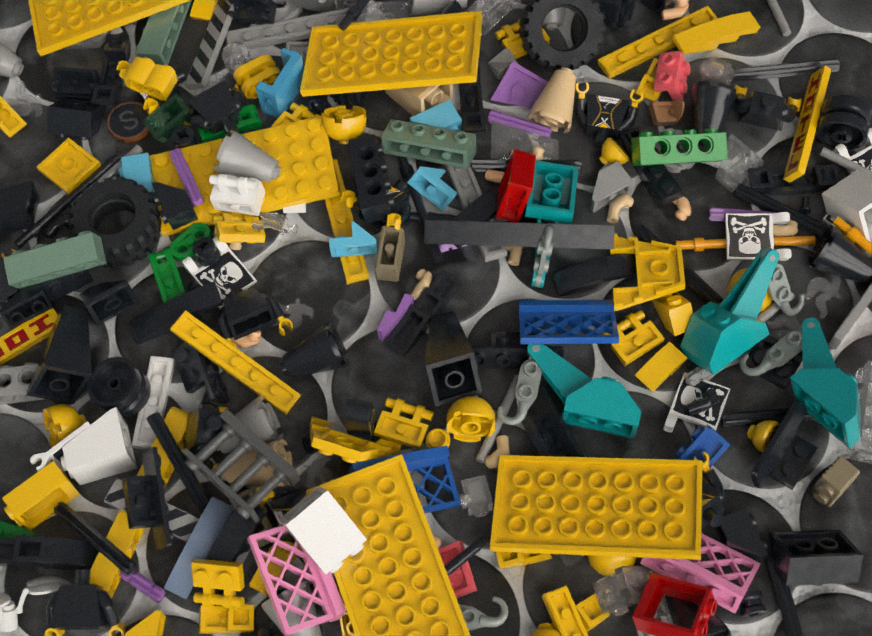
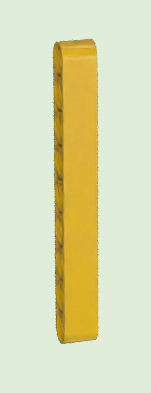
[90,406,190,599]

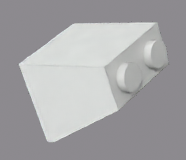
[822,170,872,243]
[61,408,137,485]
[279,486,367,574]

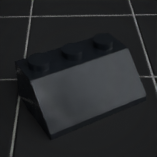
[768,530,864,587]

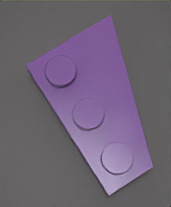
[491,61,548,108]

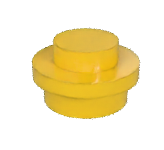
[426,428,450,449]

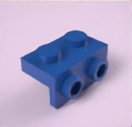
[674,424,731,475]

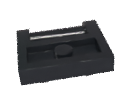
[746,332,803,391]

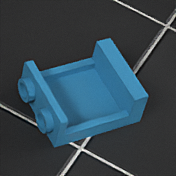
[256,48,304,119]

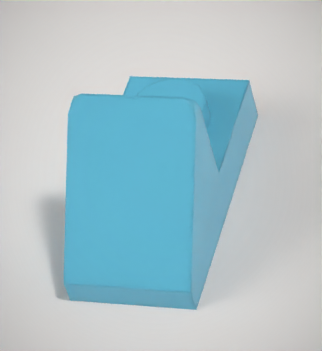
[408,166,457,211]
[329,221,378,257]

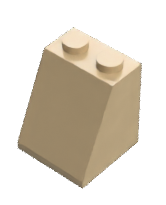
[385,84,453,116]

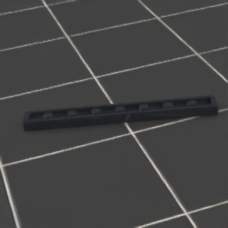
[424,220,615,249]

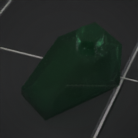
[142,93,191,143]

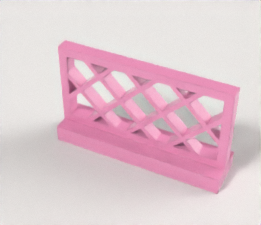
[247,525,347,636]
[640,533,761,613]

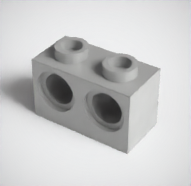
[0,362,43,405]

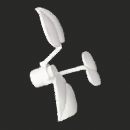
[0,566,73,632]

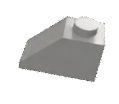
[590,161,633,213]

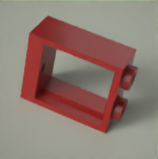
[496,149,536,223]
[632,572,717,636]

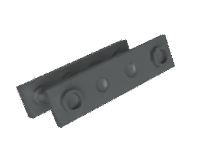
[182,409,300,523]

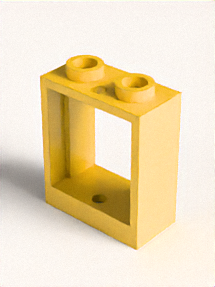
[2,461,80,530]

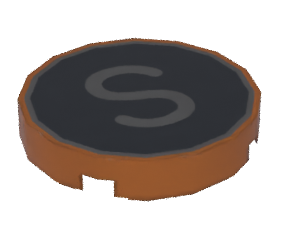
[107,102,152,143]

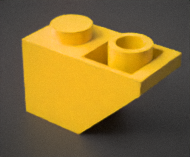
[652,292,693,336]

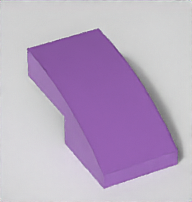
[377,293,414,341]

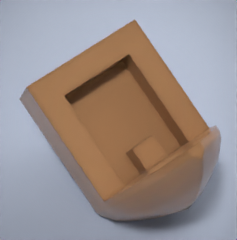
[648,99,685,126]

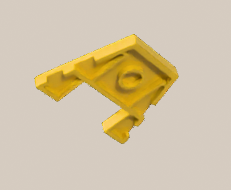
[610,233,685,311]
[309,416,402,463]

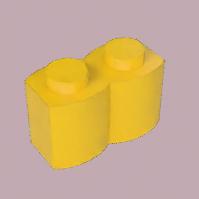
[123,57,178,101]

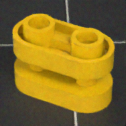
[233,54,281,99]

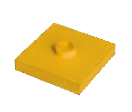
[37,137,101,194]

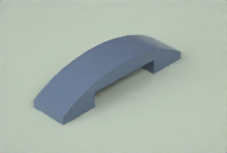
[164,497,234,600]

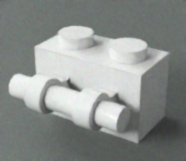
[209,174,266,216]

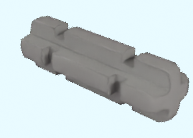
[685,366,726,387]

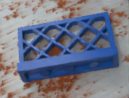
[519,300,619,344]
[348,446,461,514]

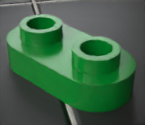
[170,223,212,262]

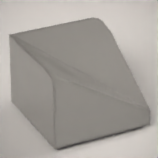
[488,48,518,80]

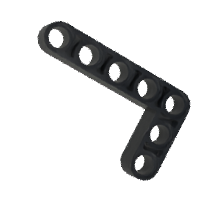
[338,399,377,478]

